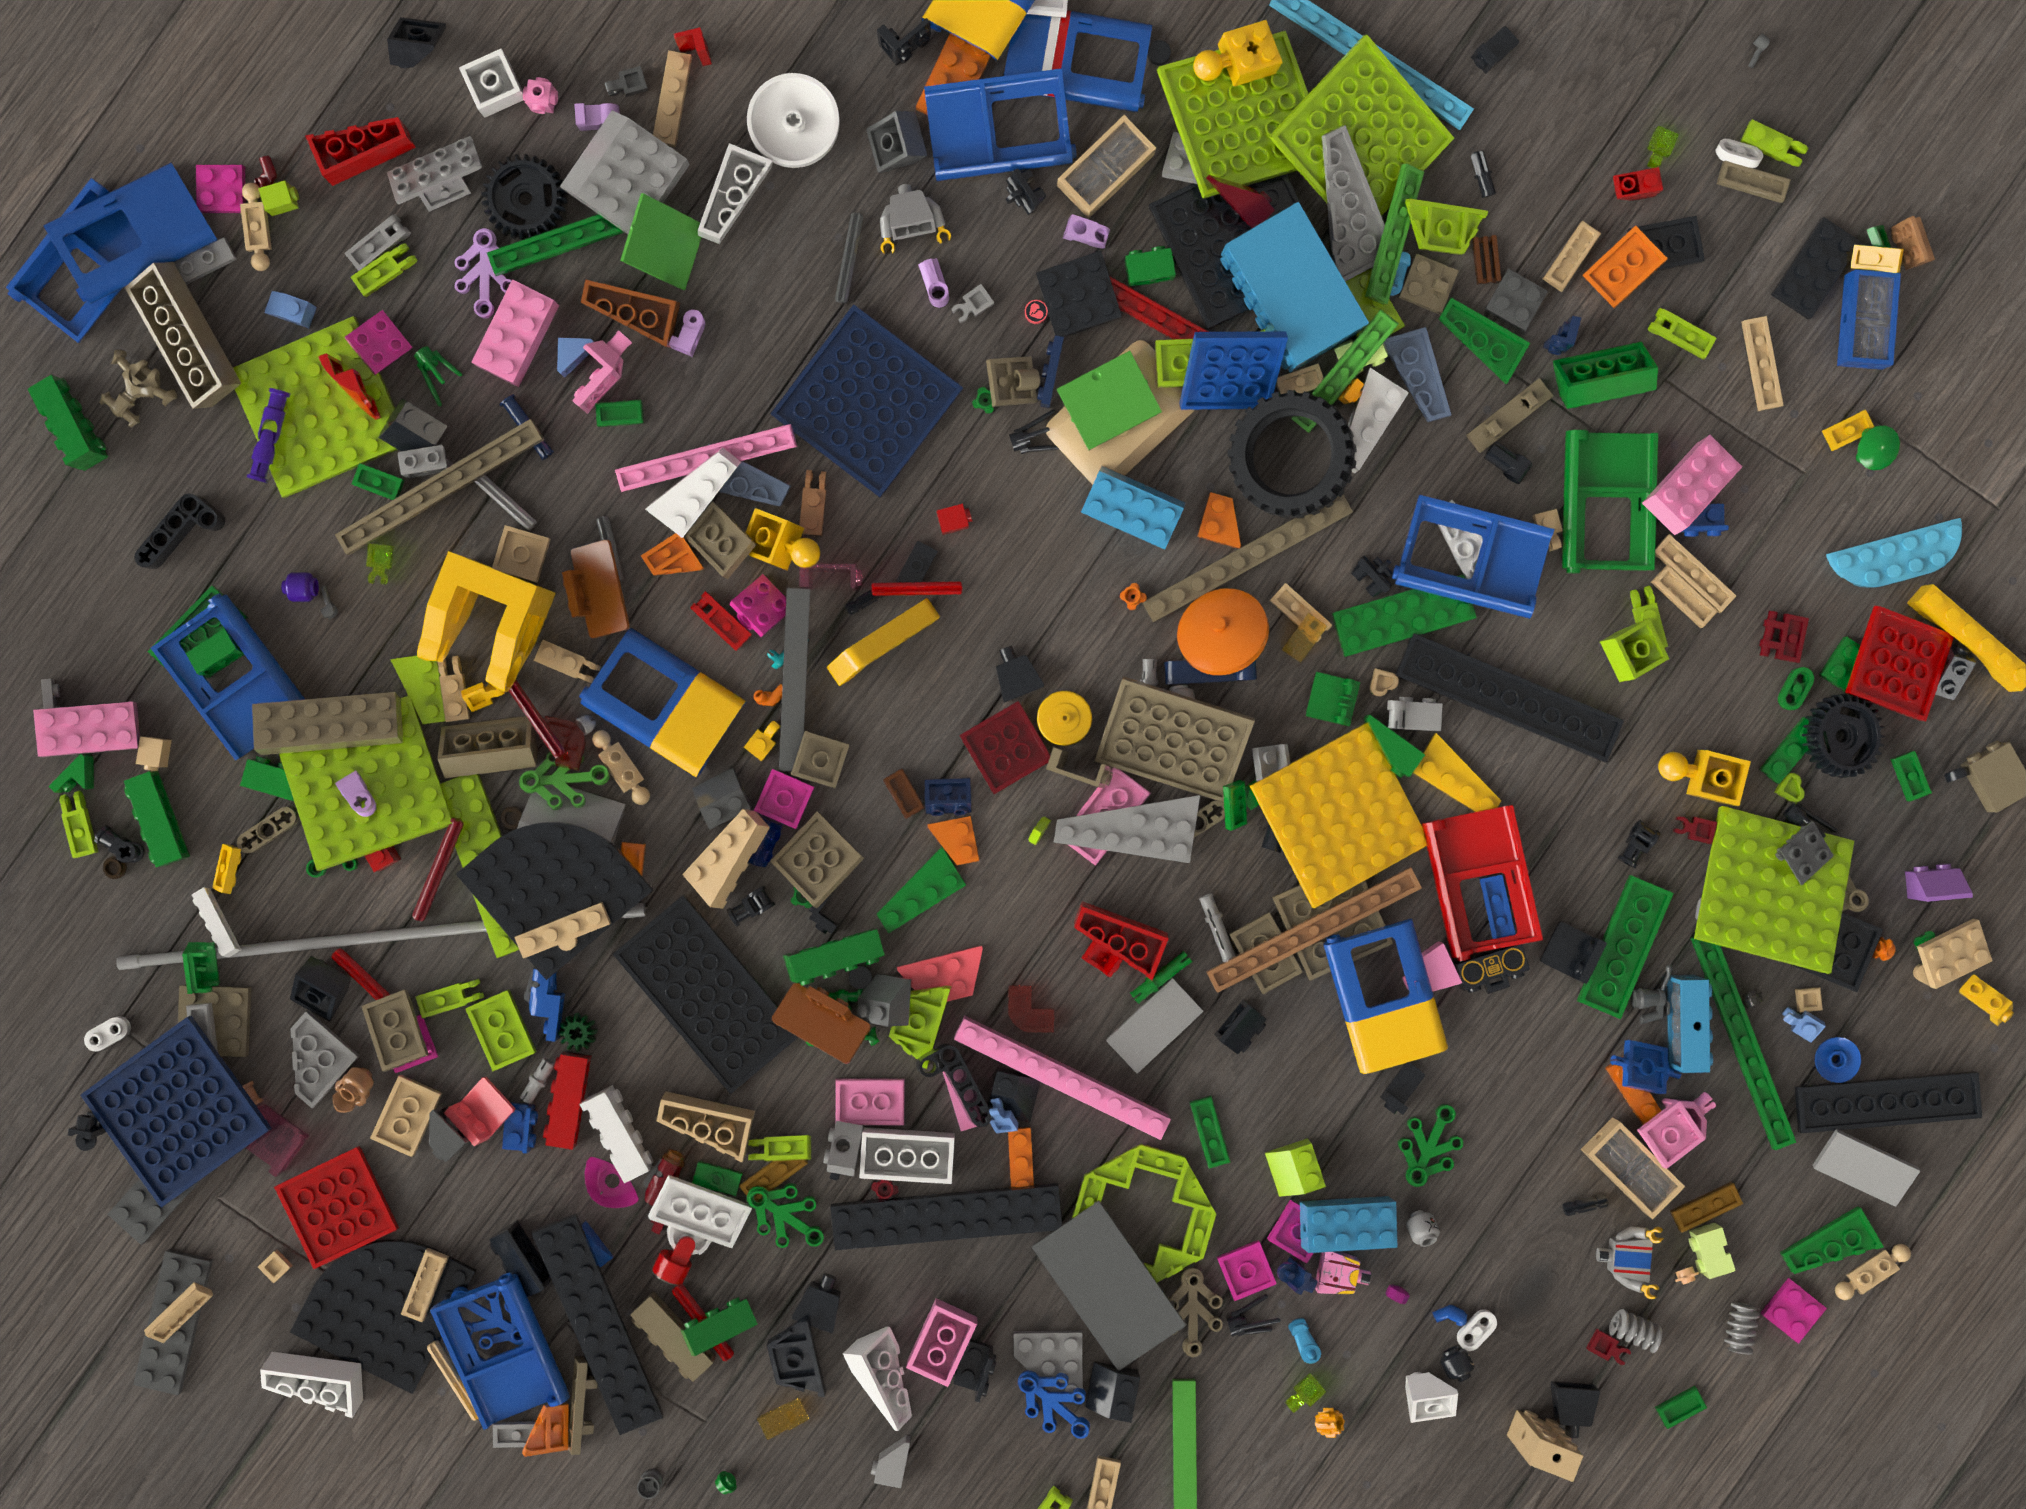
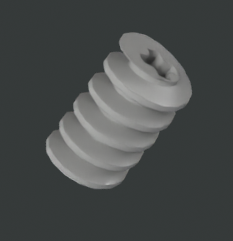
[1724,1303,1760,1355]
[1609,1309,1662,1353]

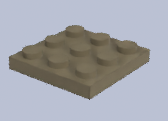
[770,812,864,908]
[178,985,251,1057]

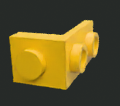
[1959,975,2014,1026]

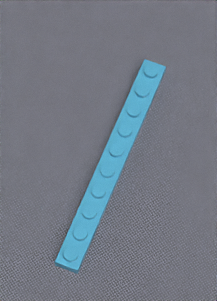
[1269,0,1474,130]

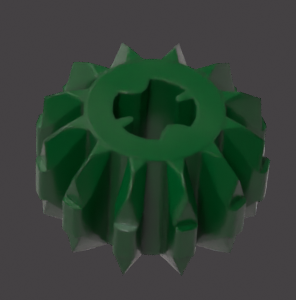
[558,1012,598,1052]

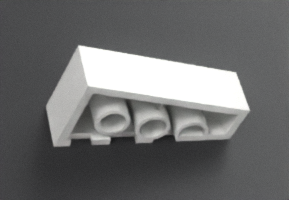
[645,448,741,538]

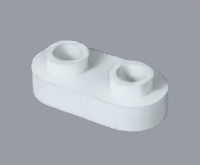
[1716,139,1763,168]
[84,1016,131,1052]
[1457,1309,1497,1351]

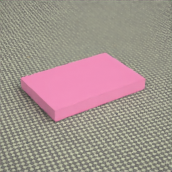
[836,1078,905,1125]

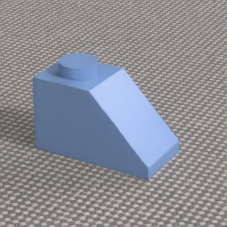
[264,291,317,329]

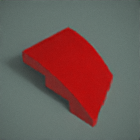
[318,353,381,420]

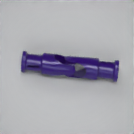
[246,388,290,483]

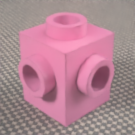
[523,77,558,114]

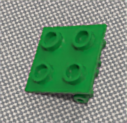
[1305,672,1360,727]

